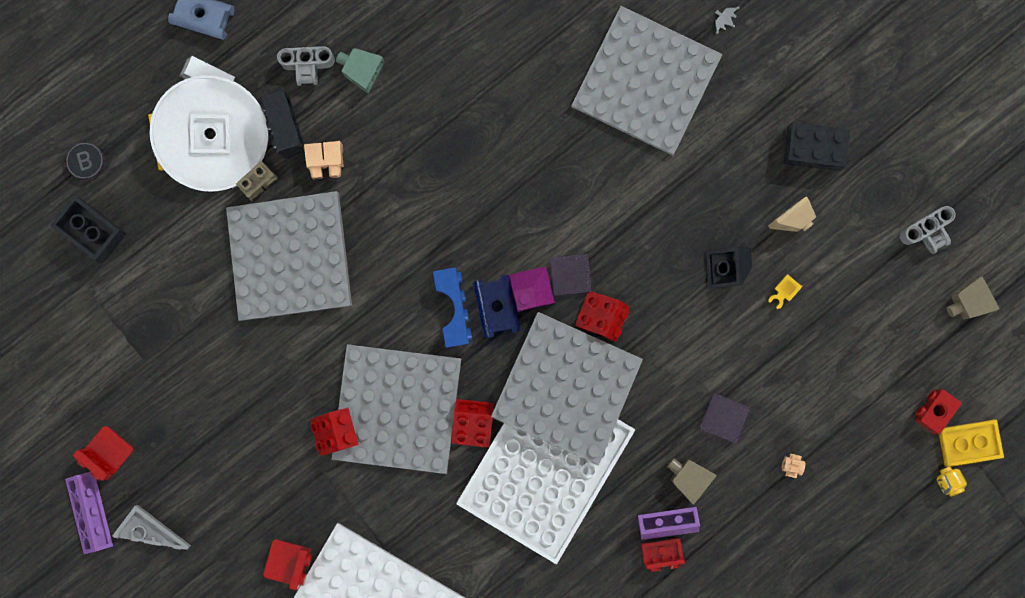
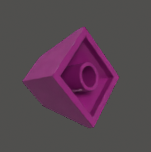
[509,266,555,312]

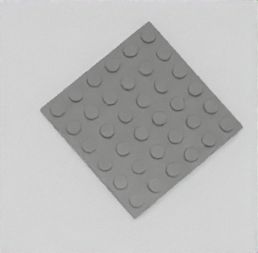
[571,6,722,156]
[226,191,352,321]
[491,312,643,465]
[331,344,461,474]

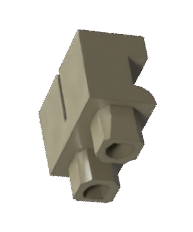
[236,161,279,202]

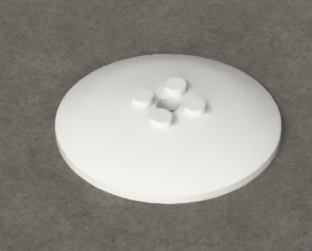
[150,75,268,191]

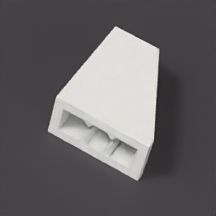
[180,56,235,81]

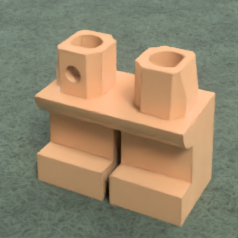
[304,141,344,180]

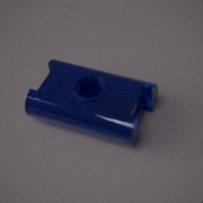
[473,275,521,339]

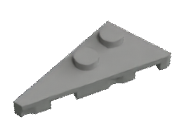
[112,505,191,550]

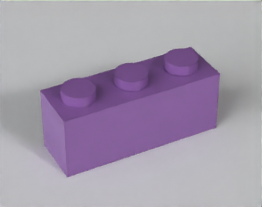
[638,507,700,540]

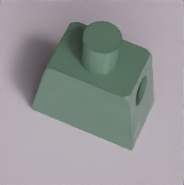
[336,48,385,93]

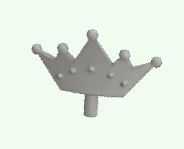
[715,7,740,34]

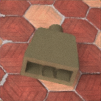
[947,276,999,319]
[667,458,717,505]

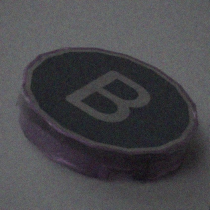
[66,142,105,180]

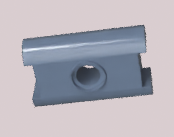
[168,0,234,40]

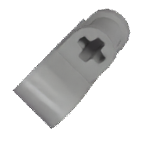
[277,47,335,86]
[900,206,955,254]

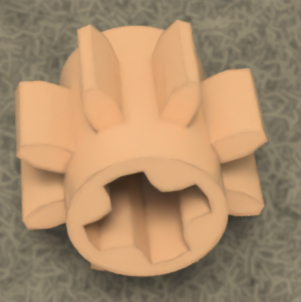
[782,454,805,478]

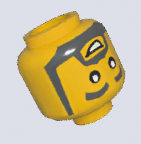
[936,466,967,497]

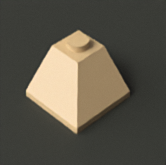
[768,197,816,232]

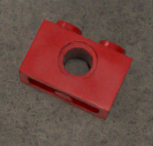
[915,389,962,435]

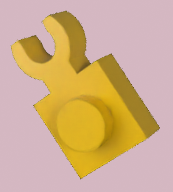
[768,274,802,309]

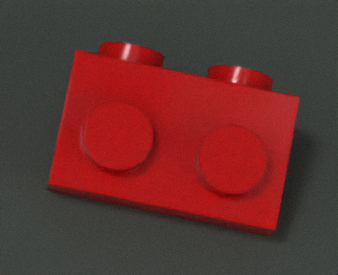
[641,537,685,572]

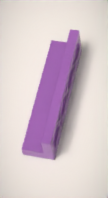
[65,472,113,554]

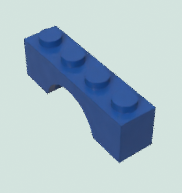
[433,267,472,348]

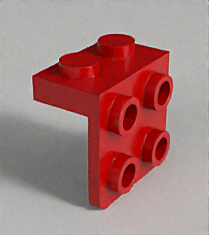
[576,291,630,342]
[311,408,359,456]
[73,426,134,481]
[264,539,312,590]

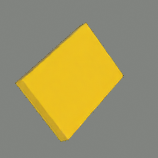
[939,419,1004,467]

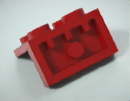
[451,399,494,448]

